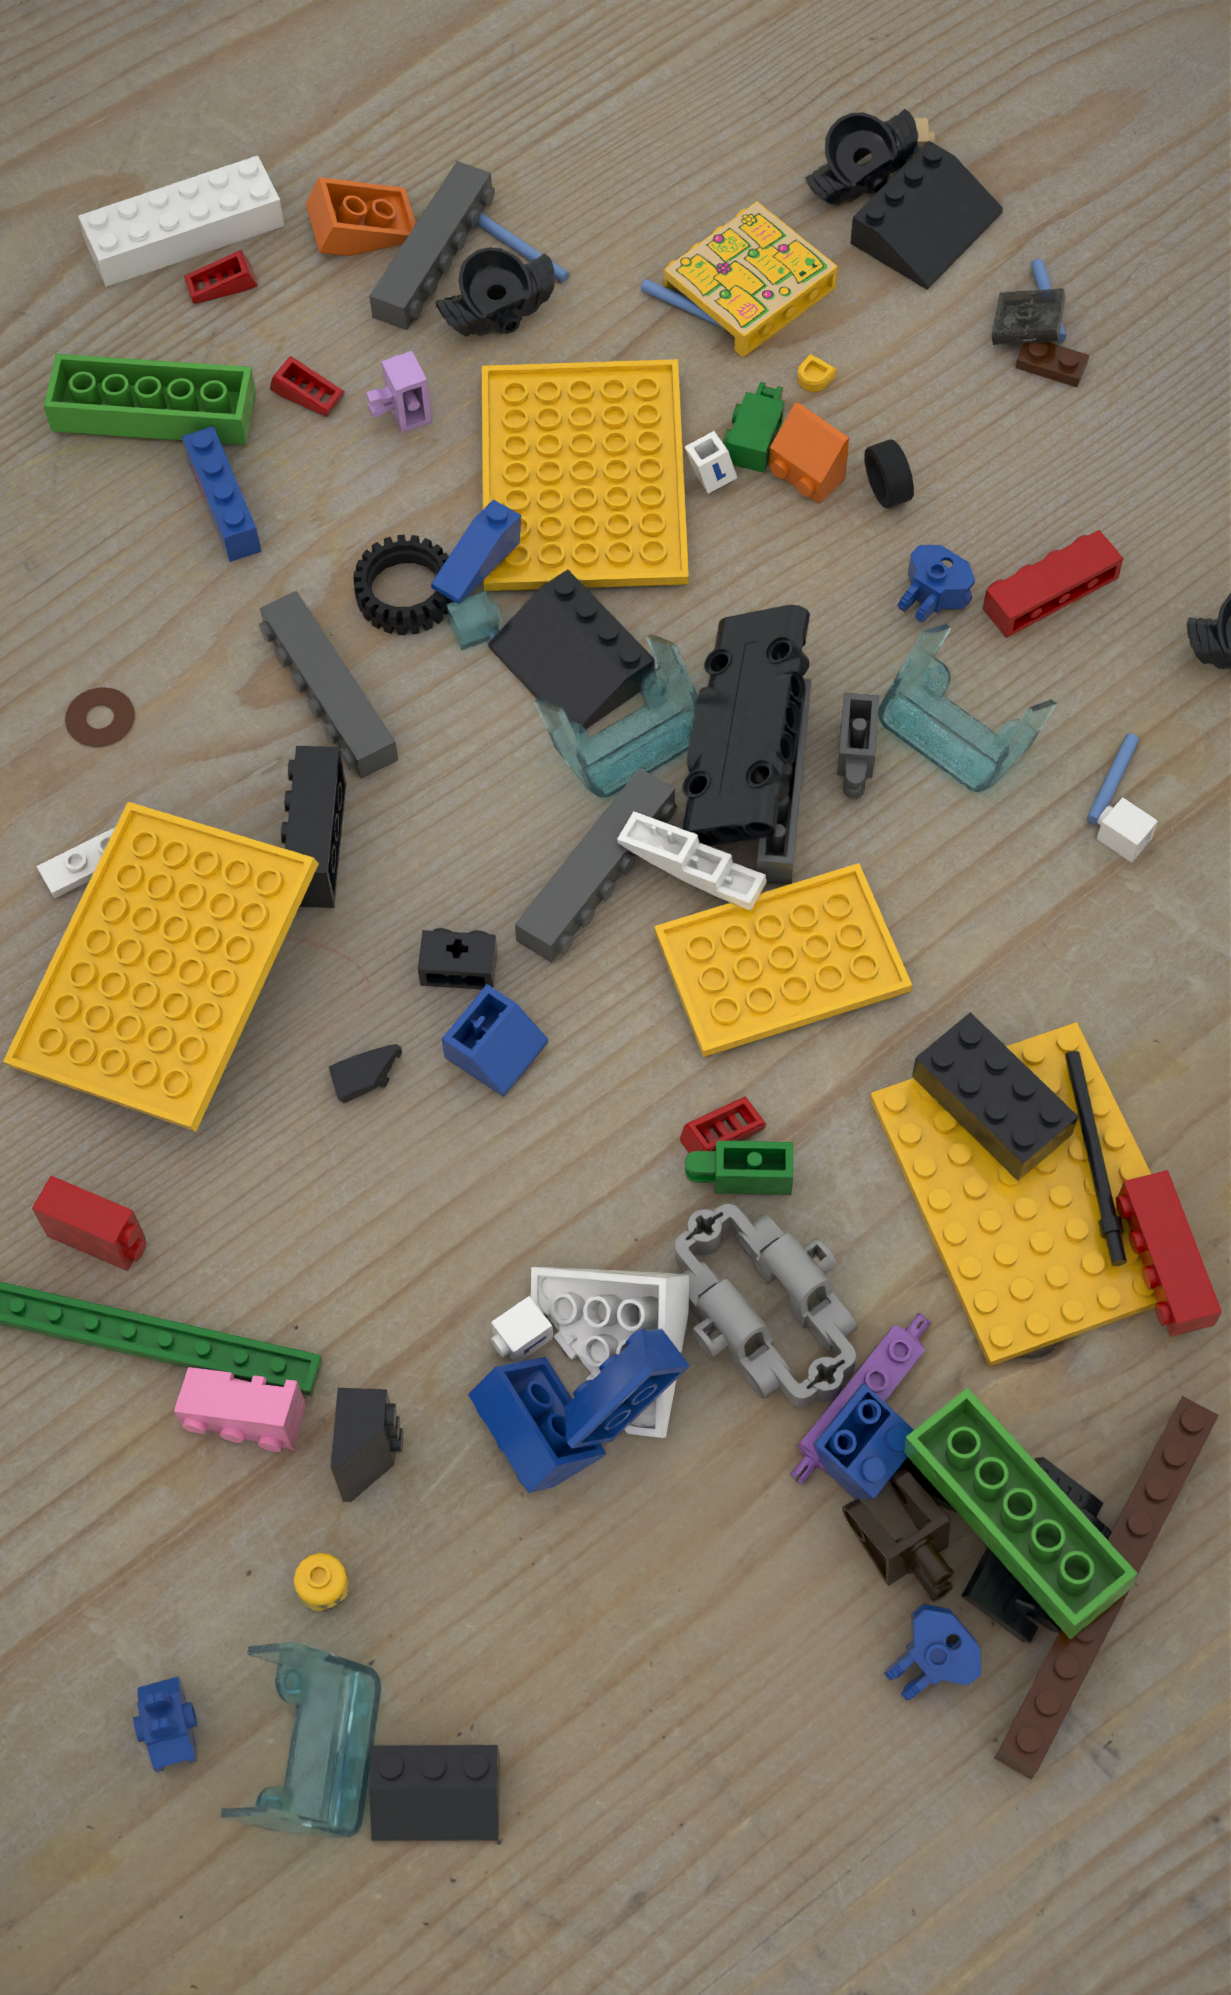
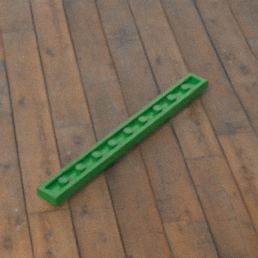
[0,1282,322,1397]

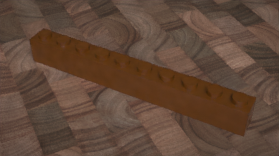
[994,1396,1219,1780]

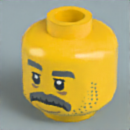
[293,1553,349,1612]

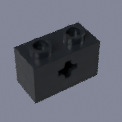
[418,928,498,990]

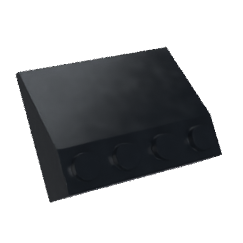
[850,141,1003,290]
[488,569,655,738]

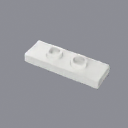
[37,827,115,899]

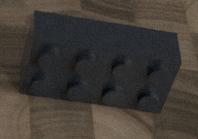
[281,746,347,908]
[912,1012,1078,1181]

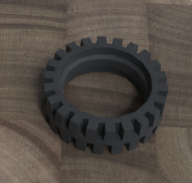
[353,534,454,635]

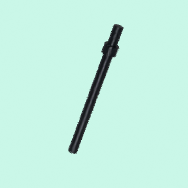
[1065,1051,1127,1266]

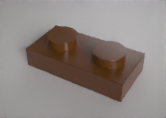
[1015,341,1089,387]

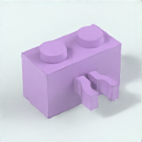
[366,351,432,433]

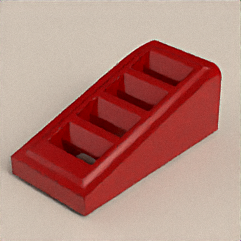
[184,250,258,304]
[270,356,345,417]
[680,1096,766,1153]

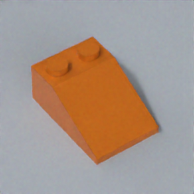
[306,177,416,256]

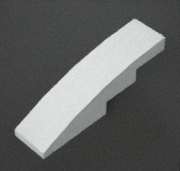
[617,811,767,911]

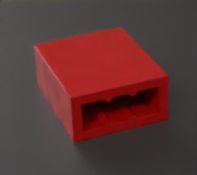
[32,1176,146,1271]

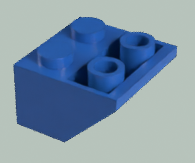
[442,984,548,1097]
[813,1383,914,1500]

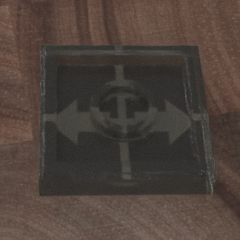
[991,288,1066,345]

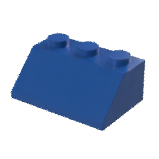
[564,1329,690,1449]
[468,1357,607,1493]

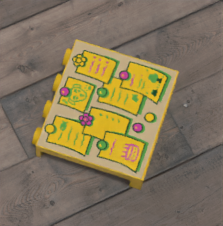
[664,201,838,358]

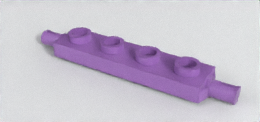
[790,1313,931,1485]

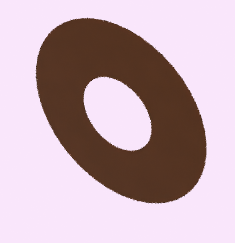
[65,687,135,746]

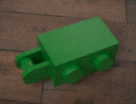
[723,382,784,473]
[685,1141,793,1195]

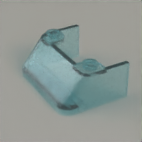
[878,624,1057,792]
[534,634,698,798]
[221,1642,381,1837]

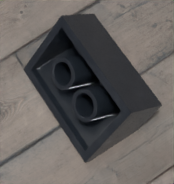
[330,1388,403,1502]
[369,1745,500,1841]

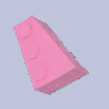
[174,1367,306,1452]

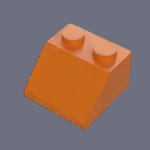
[769,402,849,504]

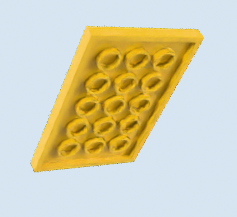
[654,863,912,1057]

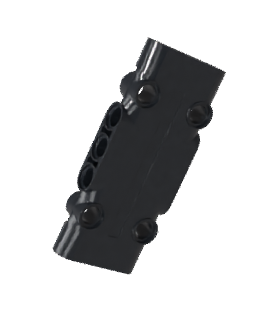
[682,605,810,846]

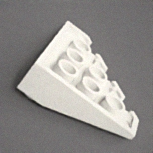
[531,1267,690,1438]

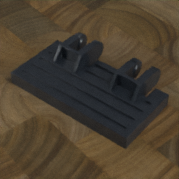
[961,1457,1112,1642]

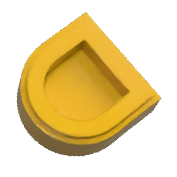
[797,354,837,392]

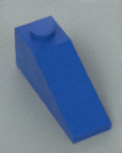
[431,499,521,604]

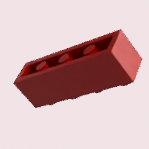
[983,530,1124,638]
[1116,1170,1222,1337]

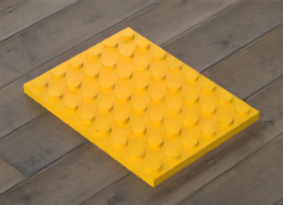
[482,359,689,591]
[3,802,319,1132]
[869,1022,1157,1367]

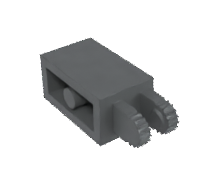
[837,693,879,799]

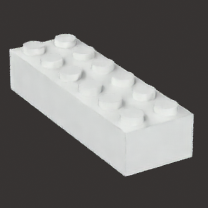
[78,155,285,287]

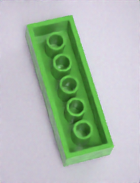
[43,354,257,445]
[904,1387,1138,1640]

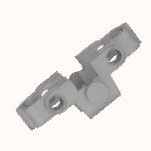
[675,1203,858,1409]

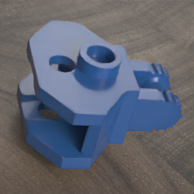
[898,545,975,623]
[884,1603,981,1701]
[133,1677,197,1773]

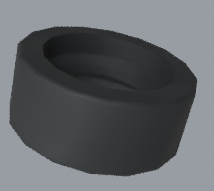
[864,439,914,508]

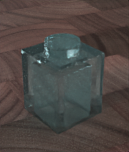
[447,591,503,651]

